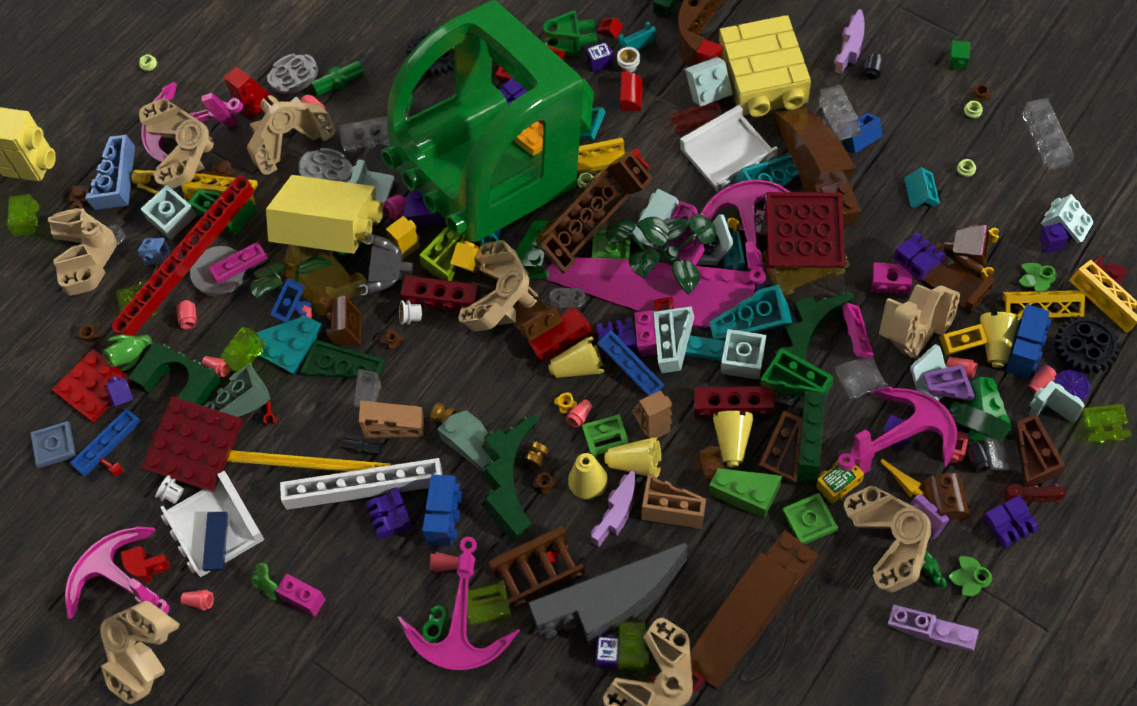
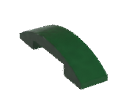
[946,401,1011,443]

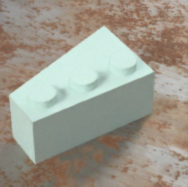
[630,189,679,248]
[654,306,694,373]

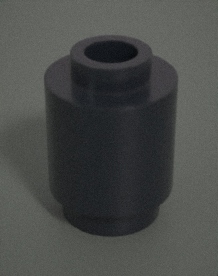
[863,53,883,80]
[965,442,991,473]

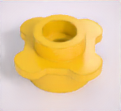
[554,392,577,414]

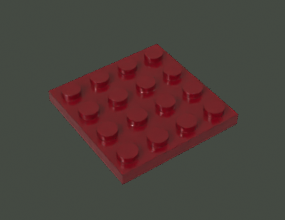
[765,192,845,268]
[141,396,244,493]

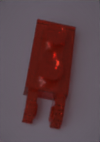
[671,102,722,131]
[1004,484,1067,502]

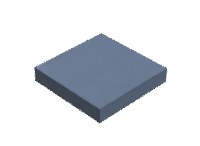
[30,421,76,468]

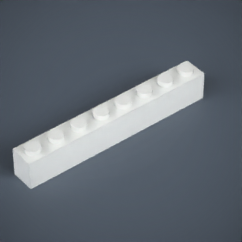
[280,458,443,510]

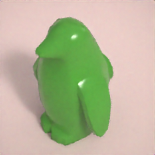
[103,334,152,371]

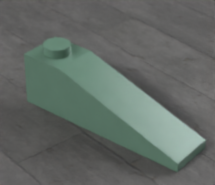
[204,363,270,417]
[438,410,492,472]

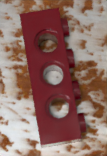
[400,275,480,311]
[694,386,774,419]

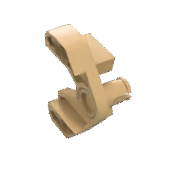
[247,96,335,175]
[139,98,214,189]
[48,208,117,295]
[459,240,538,331]
[879,284,960,358]
[844,486,931,592]
[100,601,179,704]
[603,618,693,706]

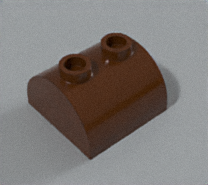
[327,295,361,346]
[921,473,970,520]

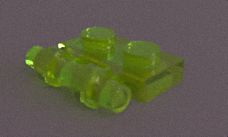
[1081,404,1131,443]

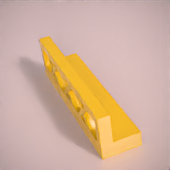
[577,138,625,174]
[182,173,258,204]
[1069,260,1137,333]
[1002,290,1085,318]

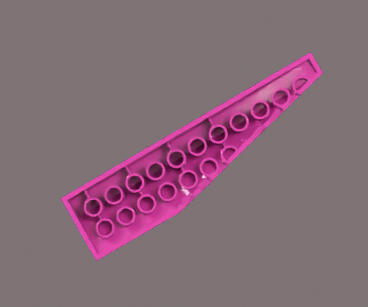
[541,258,756,329]

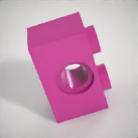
[871,262,912,295]
[634,310,658,357]
[276,574,326,617]

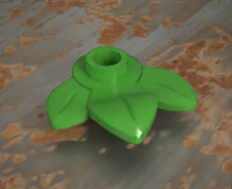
[1019,263,1057,292]
[949,556,992,596]
[251,563,277,600]

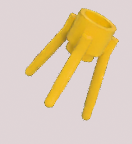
[132,170,158,194]

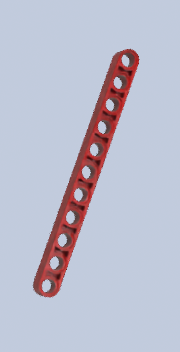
[112,176,254,336]

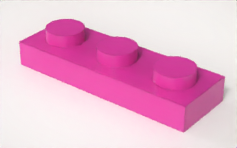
[209,242,267,284]
[842,302,874,359]

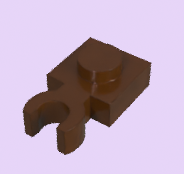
[202,160,236,185]
[69,186,91,210]

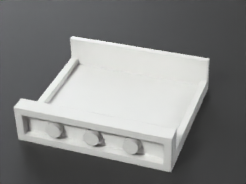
[680,105,778,193]
[161,471,265,577]

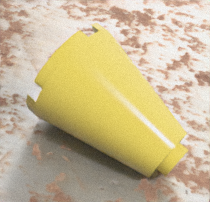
[980,312,1020,368]
[548,336,604,378]
[713,411,753,467]
[605,438,661,478]
[568,453,608,500]

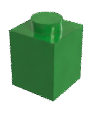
[949,40,970,70]

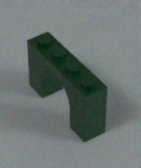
[128,342,221,406]
[796,391,825,486]

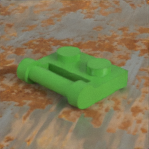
[582,414,629,458]

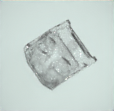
[835,357,888,399]

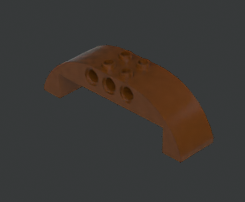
[678,0,723,67]
[536,151,653,274]

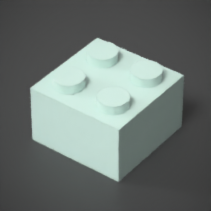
[685,57,733,106]
[140,185,197,240]
[721,329,766,380]

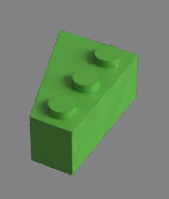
[709,468,782,519]

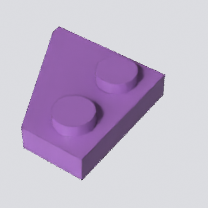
[923,365,974,401]
[910,494,949,540]

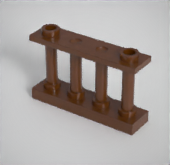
[489,525,585,610]

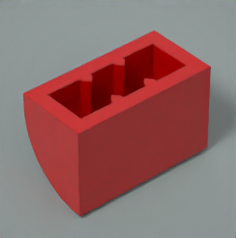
[696,39,723,64]
[620,72,643,111]

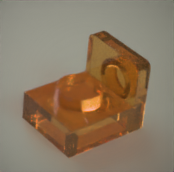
[700,446,724,480]

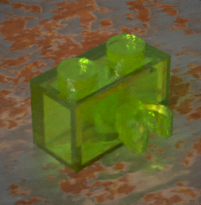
[7,194,39,236]
[220,327,267,371]
[619,622,649,670]

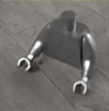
[355,232,413,296]

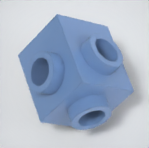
[138,238,171,265]

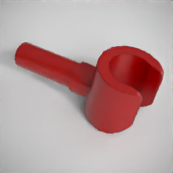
[631,149,650,170]
[263,401,277,426]
[99,458,124,477]
[546,544,568,565]

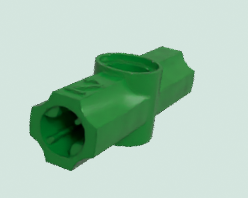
[311,61,365,96]

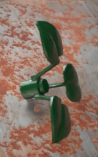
[636,214,716,295]
[605,218,689,279]
[250,257,332,300]

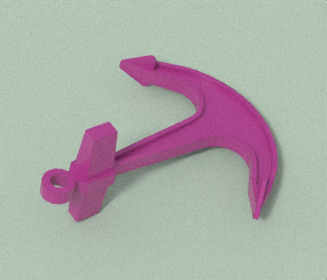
[141,82,243,163]
[700,180,790,285]
[838,386,957,474]
[65,527,170,619]
[398,537,520,670]

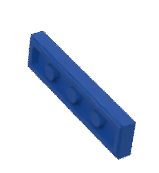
[597,330,665,396]
[70,408,141,477]

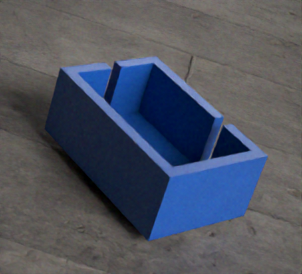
[1005,304,1051,378]
[423,474,462,547]

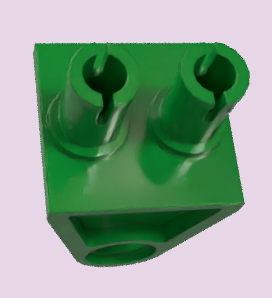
[543,11,597,56]

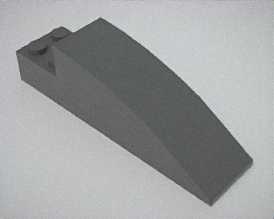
[529,543,687,646]

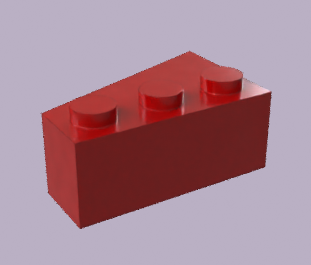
[224,67,272,120]
[528,307,597,362]

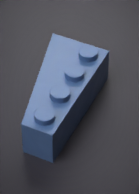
[85,135,135,210]

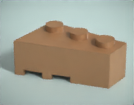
[631,390,672,439]
[359,400,424,438]
[642,473,706,529]

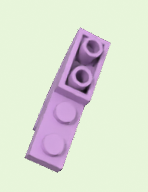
[834,9,864,74]
[591,470,635,548]
[888,605,979,652]

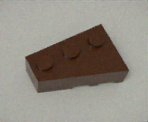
[758,411,802,485]

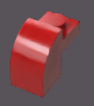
[121,546,170,583]

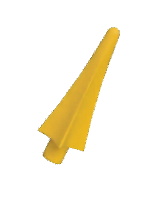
[880,459,925,498]

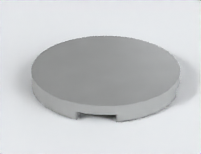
[267,54,318,94]
[298,148,353,182]
[190,246,246,297]

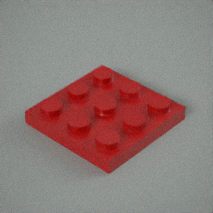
[52,349,132,423]

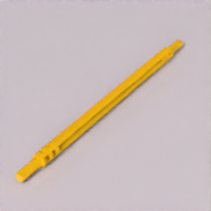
[227,450,391,472]

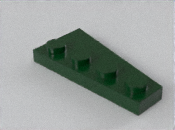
[300,339,386,379]

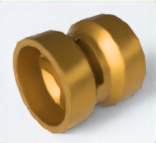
[430,402,457,424]
[523,442,549,469]

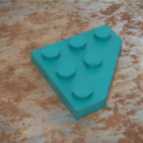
[247,316,324,375]

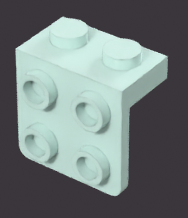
[347,159,395,206]
[1041,194,1093,243]
[697,214,733,265]
[910,344,948,401]
[1029,381,1085,423]

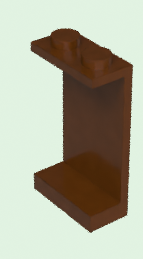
[922,242,996,314]
[510,284,562,341]

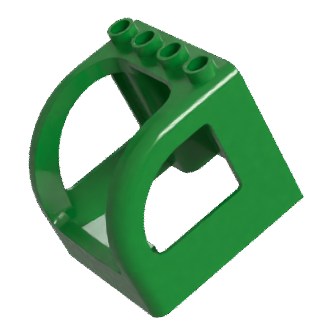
[381,0,584,242]

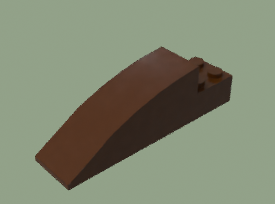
[773,108,861,226]
[690,531,819,690]

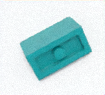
[904,167,940,208]

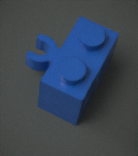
[840,113,882,153]
[270,278,311,323]

